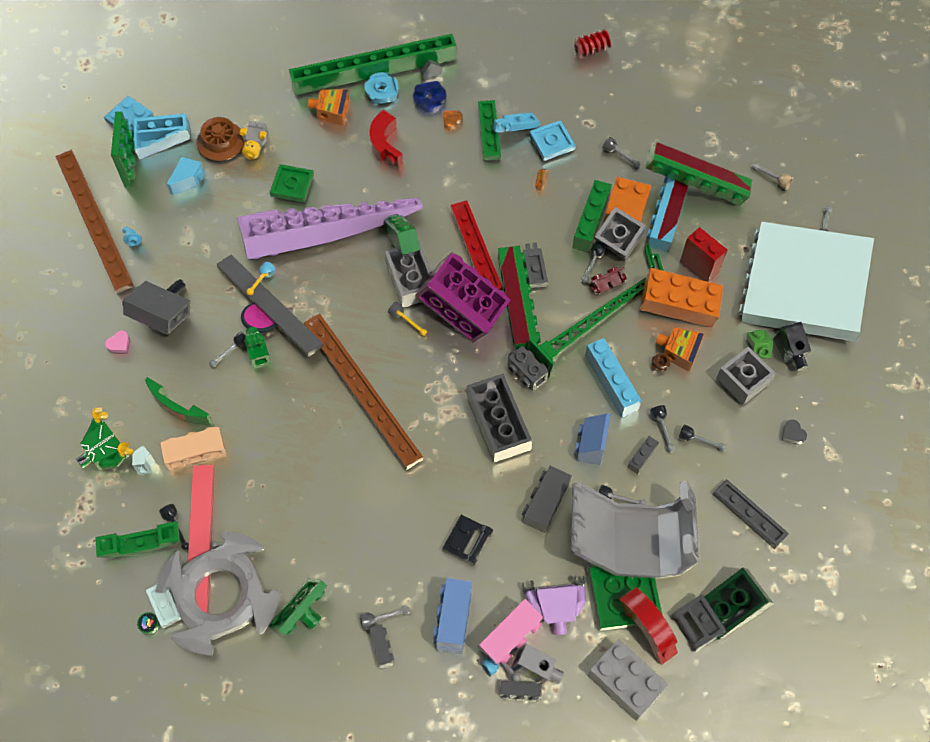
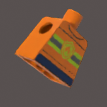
[308,89,350,126]
[655,327,704,372]

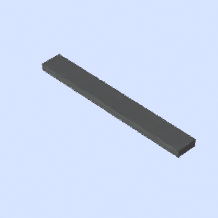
[217,255,323,357]

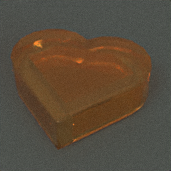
[443,110,463,130]
[535,169,550,191]

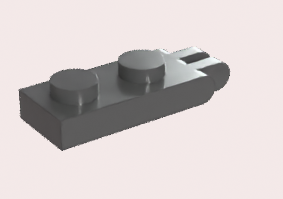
[523,242,548,288]

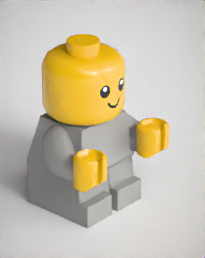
[239,121,269,160]

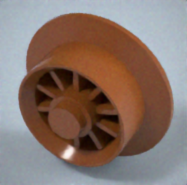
[196,117,245,161]

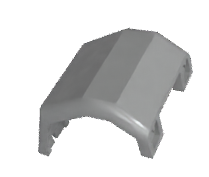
[571,481,700,578]

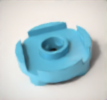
[365,72,399,104]

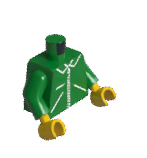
[76,407,133,470]

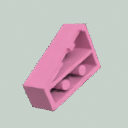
[478,599,544,665]

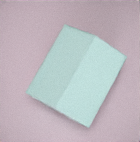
[132,445,156,474]

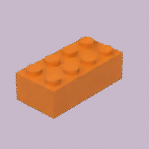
[640,268,723,328]

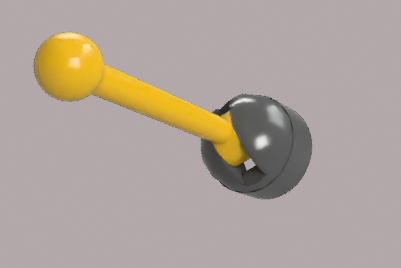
[388,301,427,336]

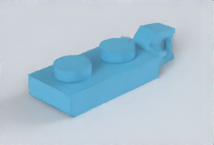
[492,112,540,132]

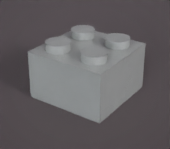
[595,207,646,261]
[716,347,776,405]

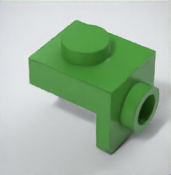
[747,330,773,359]

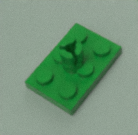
[268,578,327,636]

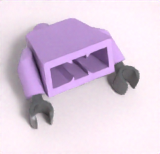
[522,576,586,635]

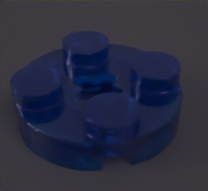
[413,81,447,113]

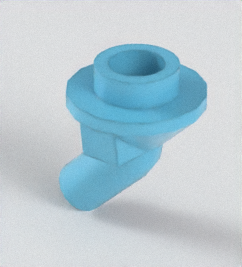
[122,226,142,246]

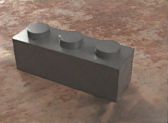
[627,436,659,475]
[369,624,395,669]
[500,681,542,701]

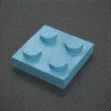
[104,96,154,135]
[529,120,576,161]

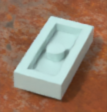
[145,585,181,629]

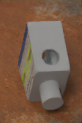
[511,644,564,684]

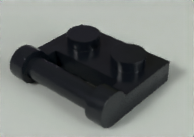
[442,514,493,566]

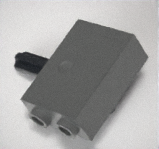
[122,279,190,335]

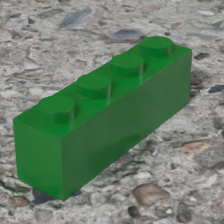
[572,180,612,253]
[384,214,421,255]

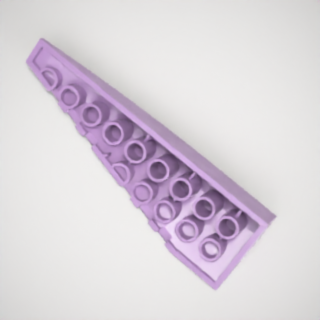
[237,198,423,259]

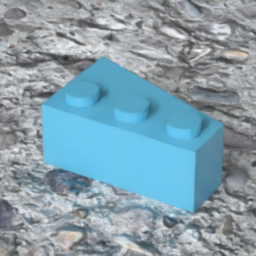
[133,113,191,159]

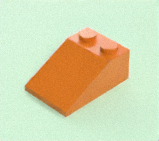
[602,177,651,225]

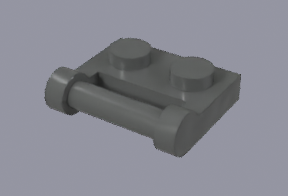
[671,594,727,652]

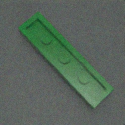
[478,100,501,160]

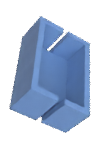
[433,578,472,655]

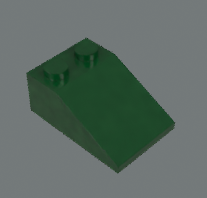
[704,567,774,640]

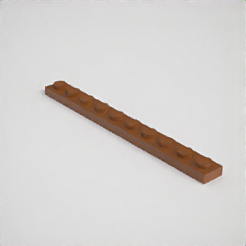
[55,150,134,294]
[304,314,423,470]

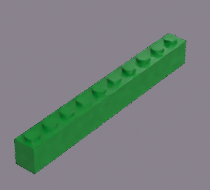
[289,33,457,95]

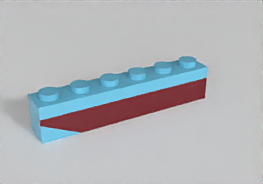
[646,176,688,252]

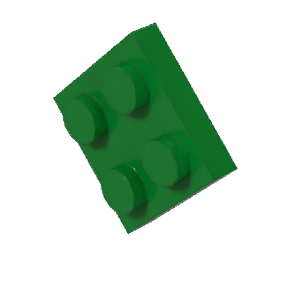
[270,164,314,203]

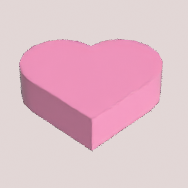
[105,331,130,353]

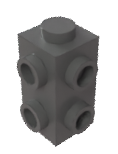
[507,346,548,391]

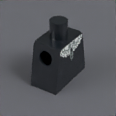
[773,322,811,371]

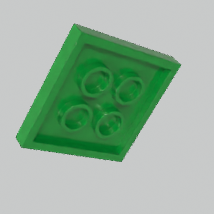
[111,111,136,187]
[589,566,663,631]

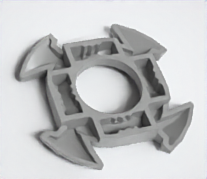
[156,531,281,656]

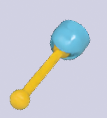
[246,262,276,296]

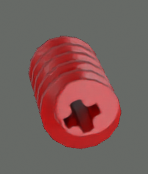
[574,29,611,59]

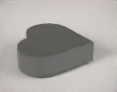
[421,60,443,80]
[782,419,807,444]

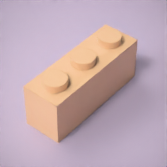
[160,427,227,471]

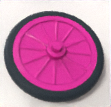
[241,303,277,333]

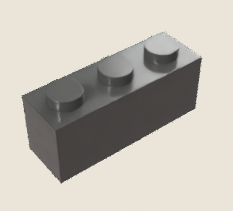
[522,466,572,533]

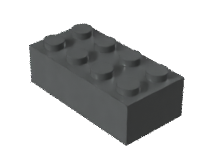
[467,374,532,462]

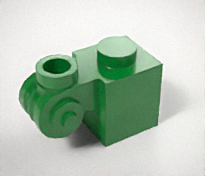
[244,327,271,368]

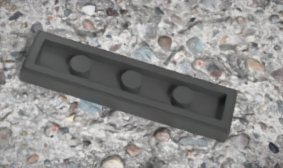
[713,479,789,549]

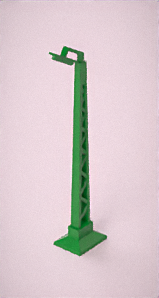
[526,243,663,378]

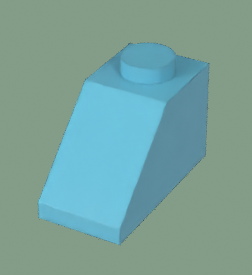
[167,157,205,195]

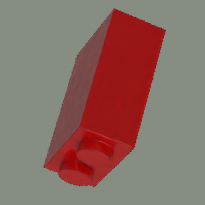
[680,227,728,282]

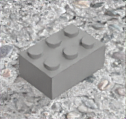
[384,241,432,307]
[588,639,669,721]

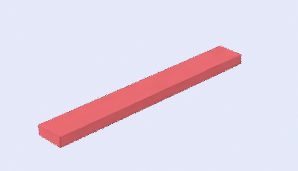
[188,465,214,614]

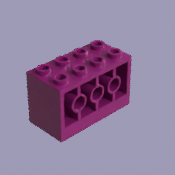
[415,252,511,343]

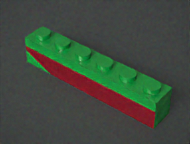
[645,142,752,205]
[498,245,541,350]

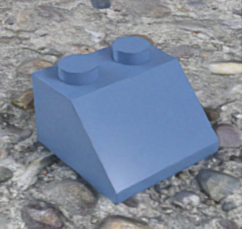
[574,413,611,466]

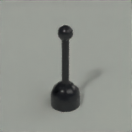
[159,504,189,550]

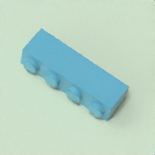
[585,338,641,418]

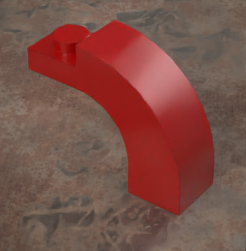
[369,109,403,168]
[620,587,678,665]

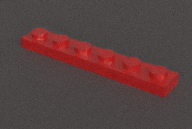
[450,200,503,291]

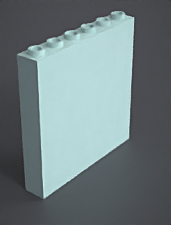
[739,222,874,342]

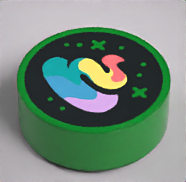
[137,612,160,635]

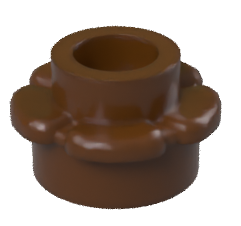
[651,353,670,372]

